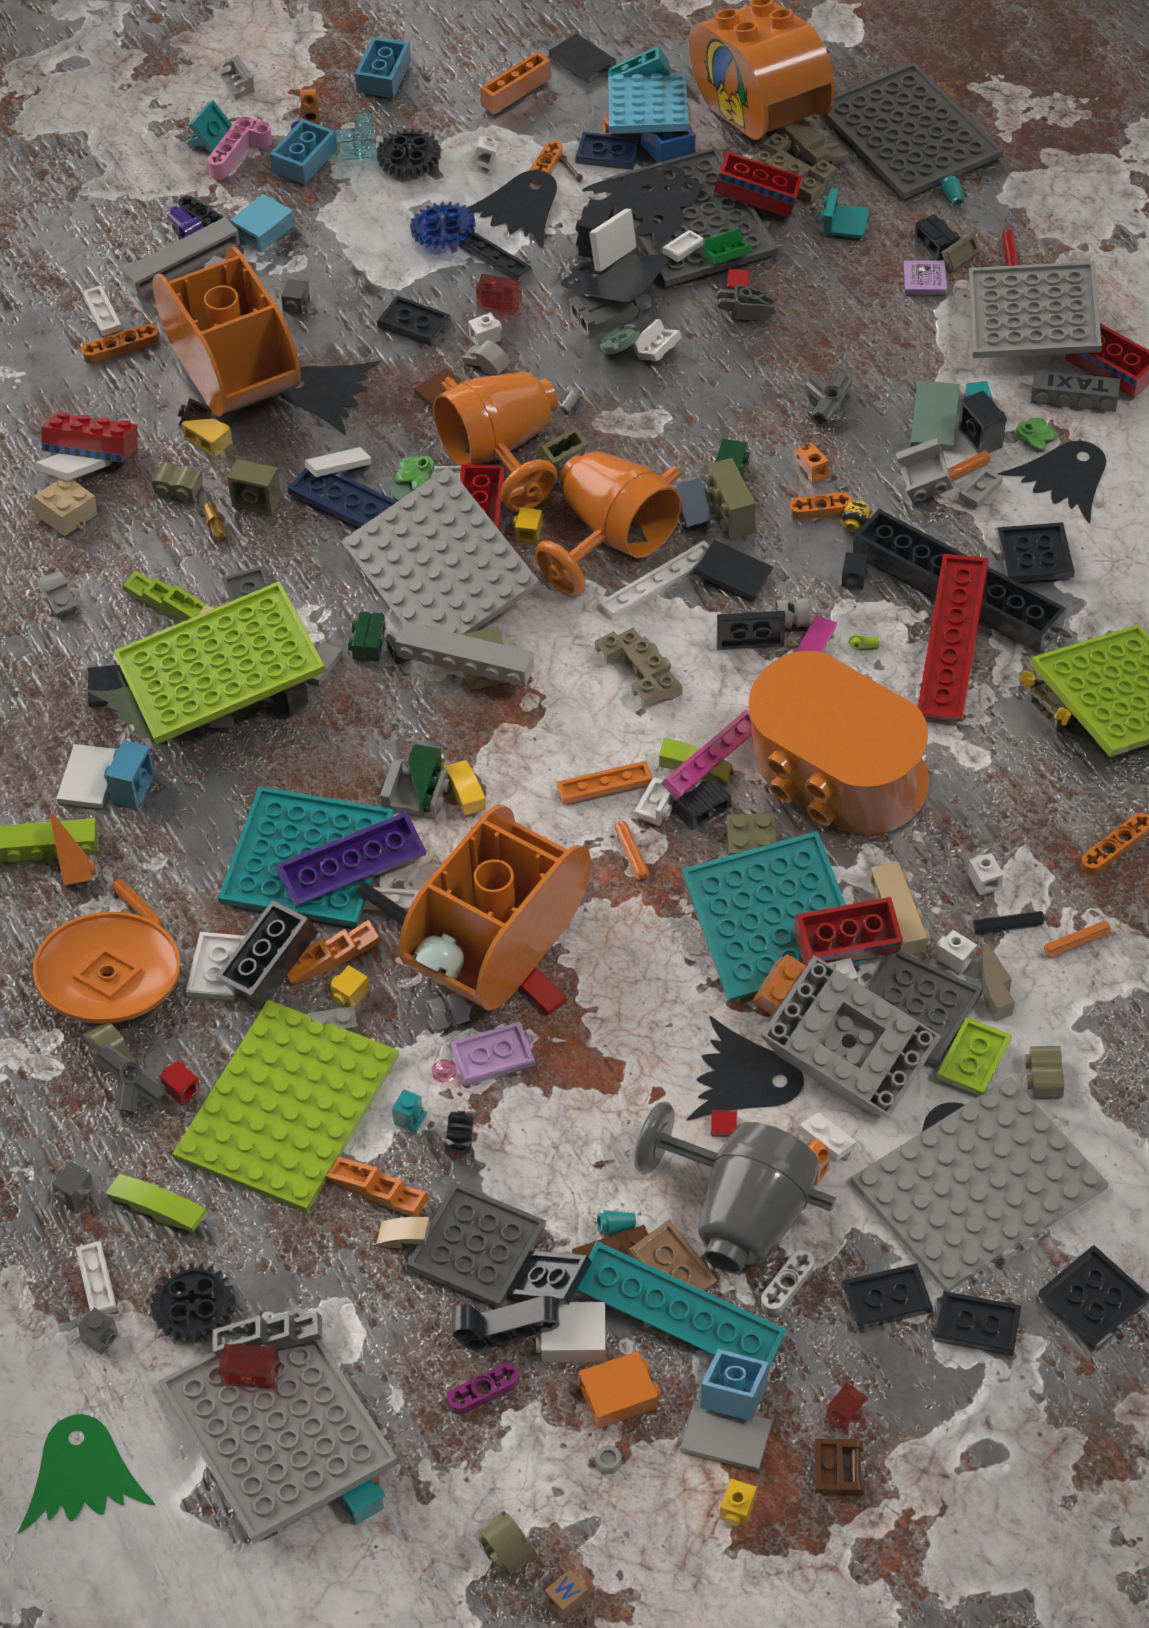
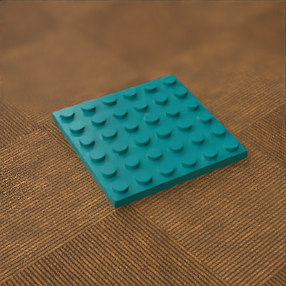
[218,786,394,928]
[681,831,867,1002]

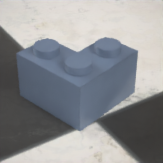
[670,477,713,527]

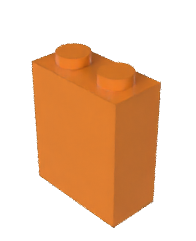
[751,954,807,1015]
[578,1351,661,1429]

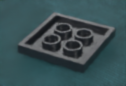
[997,522,1075,582]
[1038,1245,1149,1349]

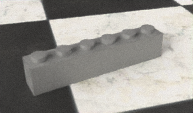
[122,217,240,297]
[395,622,534,687]

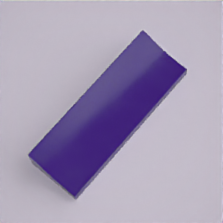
[276,811,426,908]

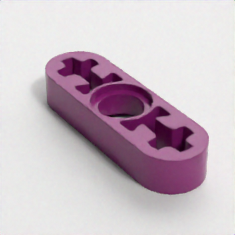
[448,1363,519,1415]

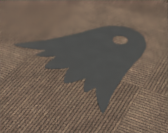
[86,687,175,769]

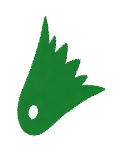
[18,1414,155,1533]

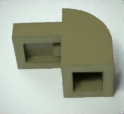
[82,1022,136,1076]

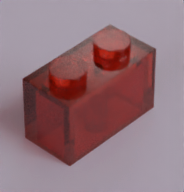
[476,274,522,313]
[218,1343,281,1389]

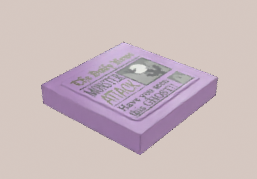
[903,261,947,295]

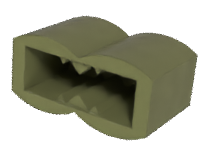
[152,463,203,501]
[1025,1046,1064,1098]

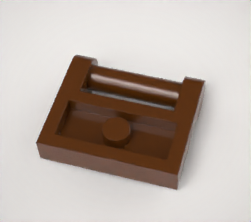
[814,1439,865,1497]

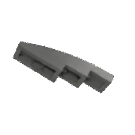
[213,1312,322,1354]

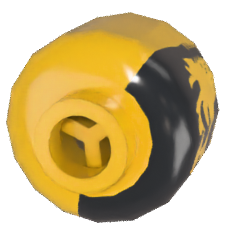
[840,500,872,533]

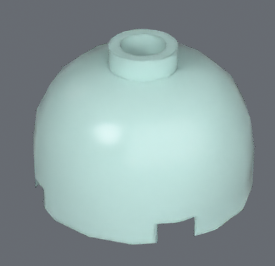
[413,933,464,979]

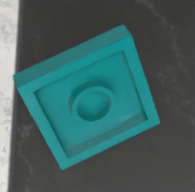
[186,100,232,154]

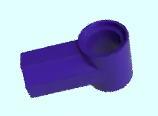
[167,205,204,239]

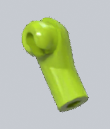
[849,634,879,650]

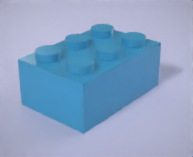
[355,37,411,98]
[270,119,337,184]

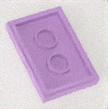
[449,1022,535,1086]

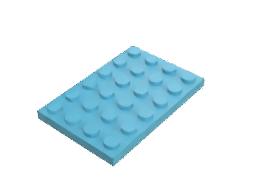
[608,72,689,134]

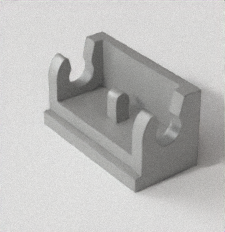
[220,55,255,99]

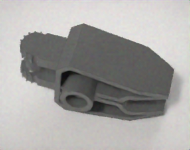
[716,284,775,321]

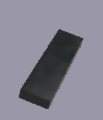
[459,231,533,283]

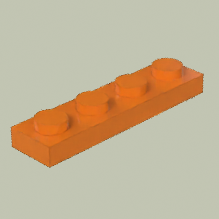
[557,761,653,805]

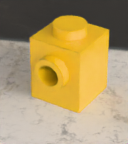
[513,507,542,544]
[330,965,369,1007]
[720,1479,757,1527]

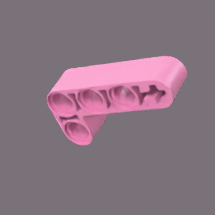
[208,116,273,180]

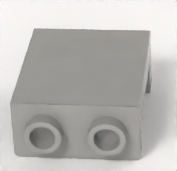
[896,438,954,504]
[380,760,451,819]

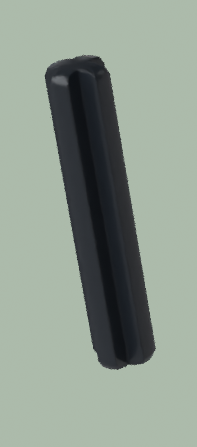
[356,881,408,925]
[973,911,1044,934]

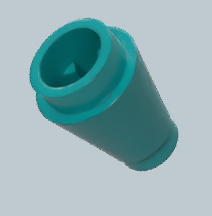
[941,176,964,206]
[597,1210,636,1236]

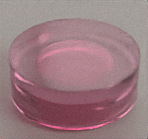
[432,1059,457,1082]

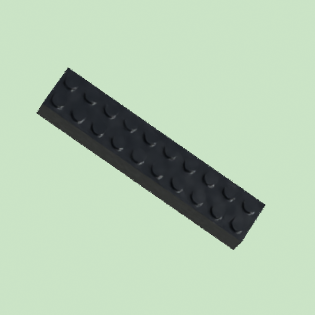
[853,509,1067,654]

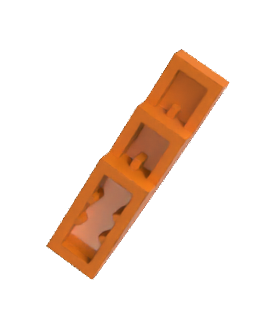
[287,920,382,984]
[326,1156,429,1217]

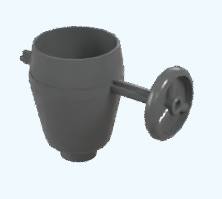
[634,1102,836,1274]

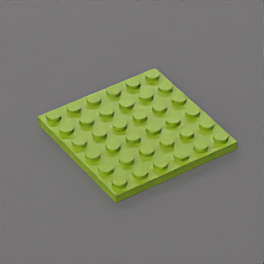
[1029,624,1149,757]

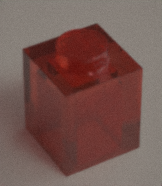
[826,1382,868,1432]

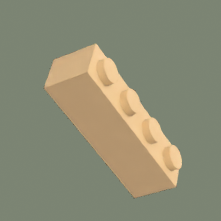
[870,862,930,955]

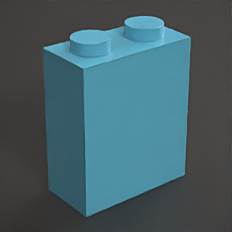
[230,194,294,252]

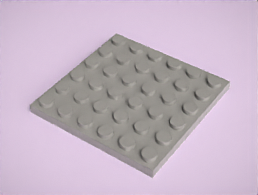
[969,261,1102,359]

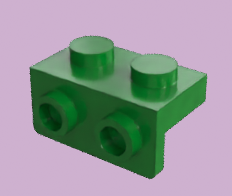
[703,228,753,265]

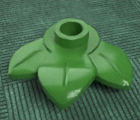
[1016,418,1058,450]
[395,456,435,490]

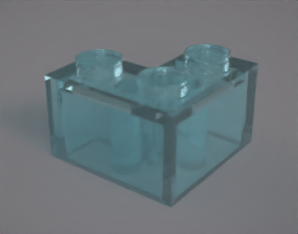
[335,113,377,161]

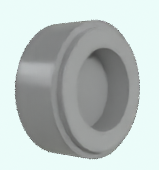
[595,1445,622,1474]

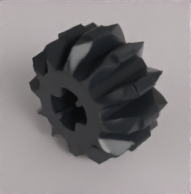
[446,1111,474,1154]

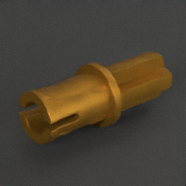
[203,503,227,541]

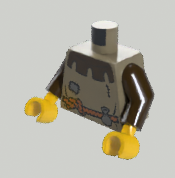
[1018,671,1078,731]

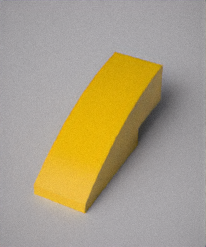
[444,760,486,816]

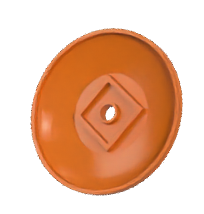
[33,912,181,1024]

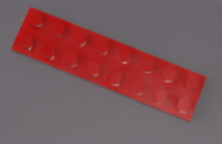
[918,554,989,722]

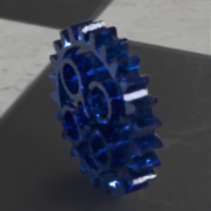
[410,201,476,249]

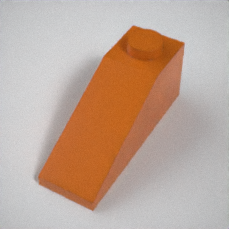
[50,815,96,886]

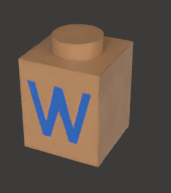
[545,1569,589,1621]

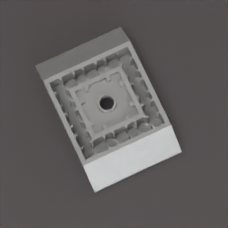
[761,956,941,1118]

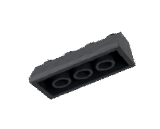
[216,900,318,1009]

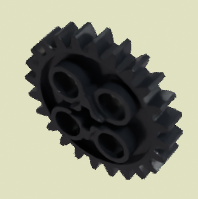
[377,128,441,179]
[150,1263,236,1344]

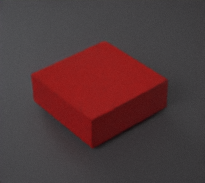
[711,1110,737,1137]

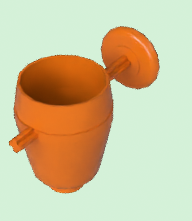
[433,372,558,512]
[535,451,681,597]

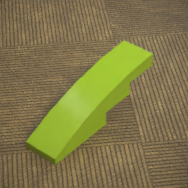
[122,570,210,621]
[105,1174,207,1232]

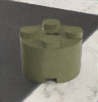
[474,1511,537,1579]

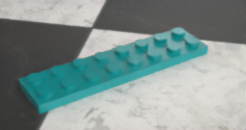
[577,1241,787,1372]

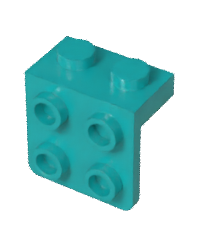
[820,188,869,238]

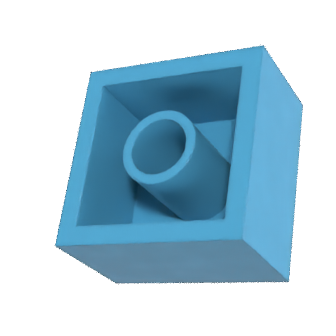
[104,740,155,810]
[700,1349,769,1421]

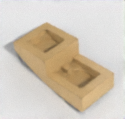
[377,1217,430,1249]

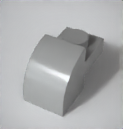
[462,340,511,375]
[38,571,77,617]

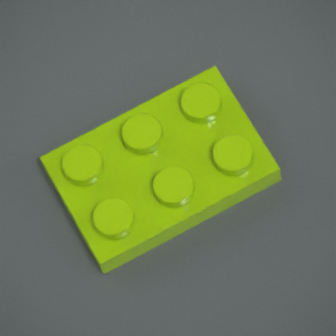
[937,1017,1012,1096]

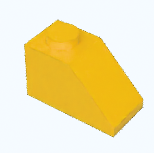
[182,419,232,457]

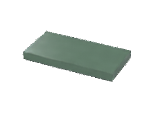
[910,380,960,450]

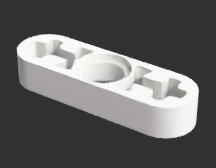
[761,1250,814,1315]

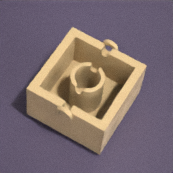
[33,479,97,536]

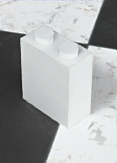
[536,1302,606,1363]

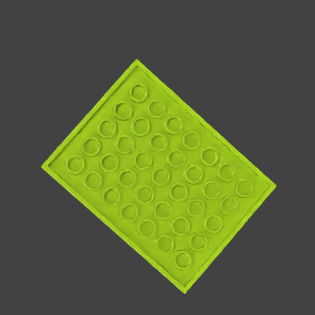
[113,581,327,744]
[172,1000,399,1213]

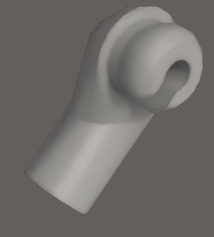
[560,386,580,413]

